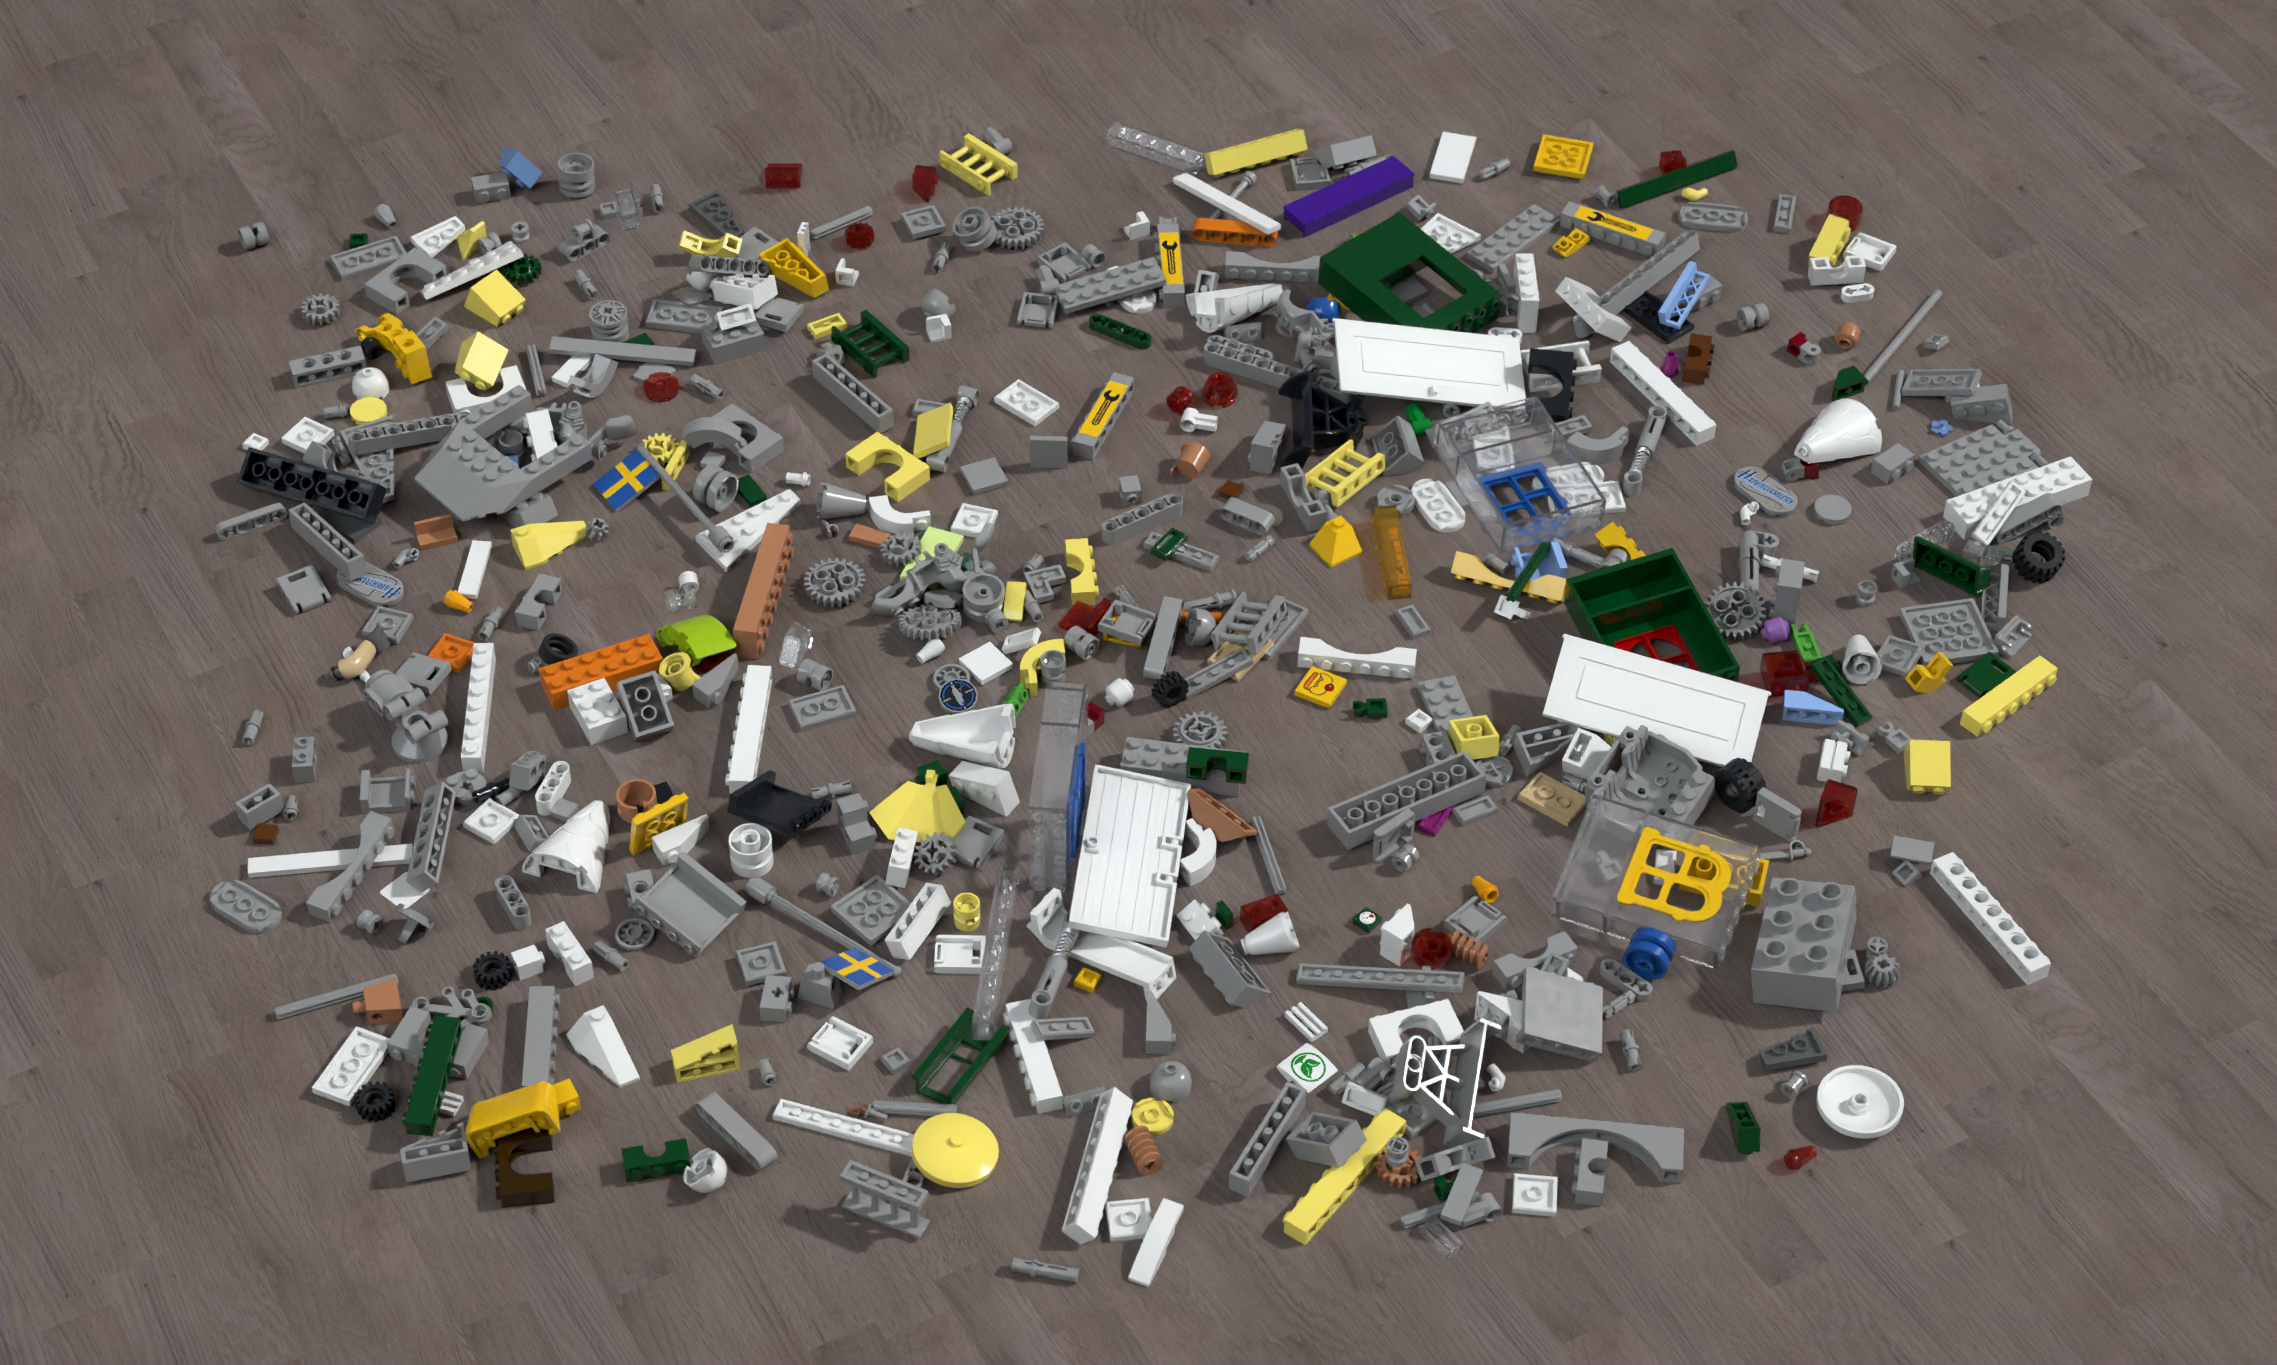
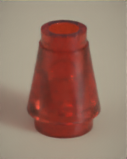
[1784,1145,1817,1170]

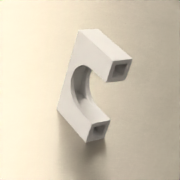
[1513,253,1539,333]
[1555,277,1631,342]
[445,365,526,413]
[1368,999,1464,1068]

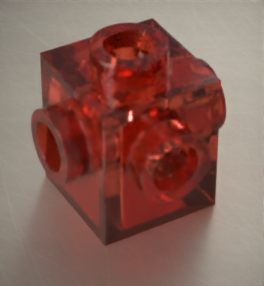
[1659,150,1687,174]

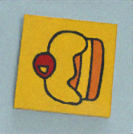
[1294,666,1347,709]

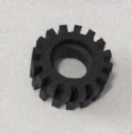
[1151,671,1189,708]
[473,951,513,991]
[355,1081,396,1122]

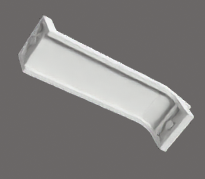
[1026,888,1176,1002]

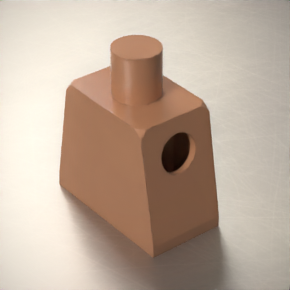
[352,978,403,1024]

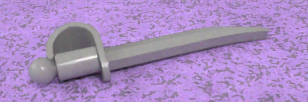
[1748,840,1812,861]

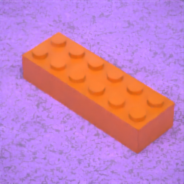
[539,634,663,710]

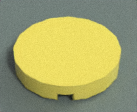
[350,397,387,425]
[1131,1098,1174,1136]

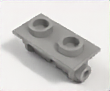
[1224,322,1262,342]
[1063,1087,1105,1117]

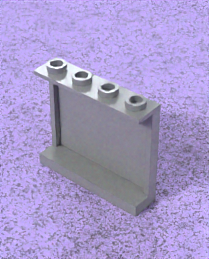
[633,851,747,958]
[1516,967,1603,1062]

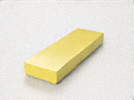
[661,440,690,491]

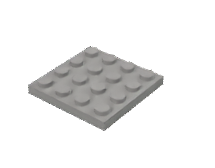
[1899,598,1999,666]

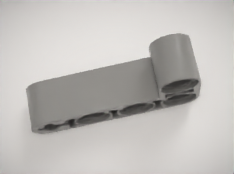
[1994,493,2064,544]

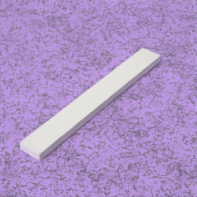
[1173,173,1281,235]
[248,843,413,878]
[773,1099,914,1157]

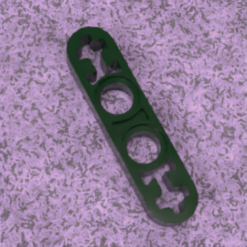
[1089,314,1151,349]

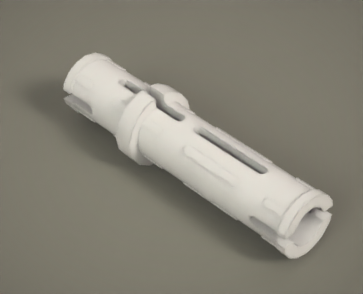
[1761,554,1819,583]

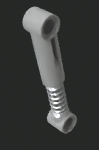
[926,385,979,473]
[1622,405,1667,497]
[1029,912,1082,1019]

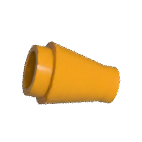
[443,590,474,613]
[1471,876,1499,903]

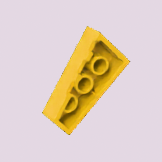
[758,238,829,298]

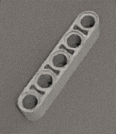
[689,255,770,276]
[1102,493,1183,545]
[1143,596,1184,680]
[695,1092,778,1171]

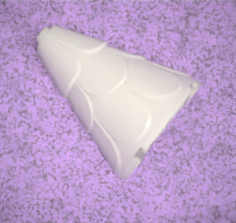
[1186,283,1283,333]
[1794,399,1882,463]
[909,704,1016,768]
[522,800,610,894]

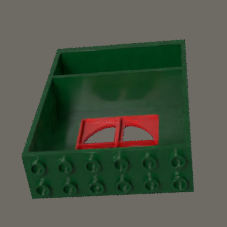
[1564,548,1740,682]

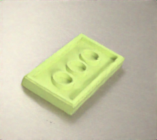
[900,527,964,590]

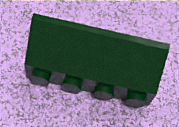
[1913,536,1991,597]

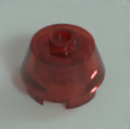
[1202,372,1238,408]

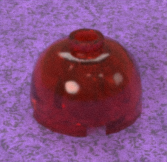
[1410,928,1453,970]

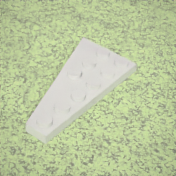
[1421,213,1481,254]
[420,241,524,300]
[695,489,800,573]

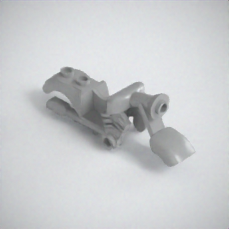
[1273,289,1339,381]
[498,401,637,461]
[871,523,996,618]

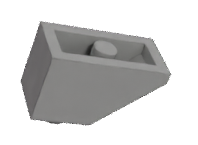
[1194,270,1219,293]

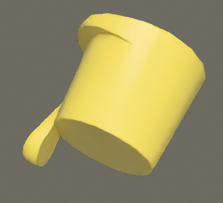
[659,652,701,691]

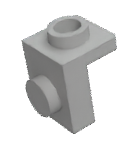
[1405,194,1437,221]
[815,342,845,364]

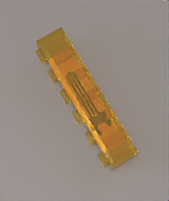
[1370,505,1412,600]

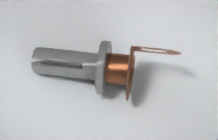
[847,1102,888,1121]

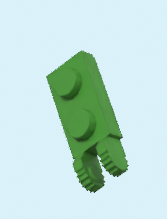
[1789,623,1822,666]

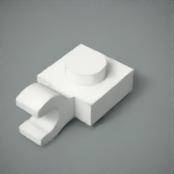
[1494,595,1531,620]

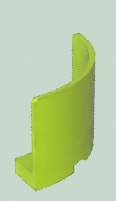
[654,614,737,667]

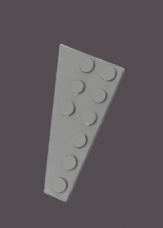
[340,415,394,504]

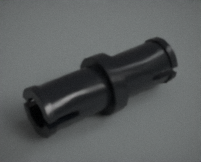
[472,777,510,803]

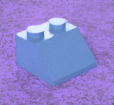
[499,147,543,189]

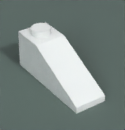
[652,814,709,866]

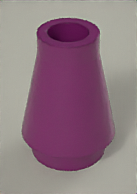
[1660,350,1678,378]

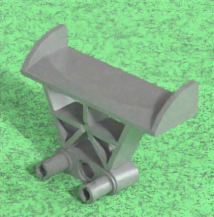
[1387,1018,1502,1147]

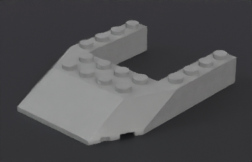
[414,385,592,521]

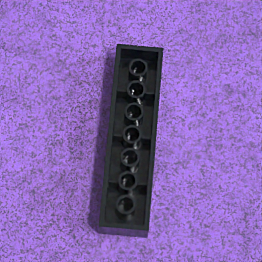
[237,447,387,524]

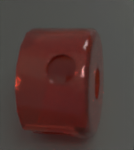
[1826,195,1863,232]

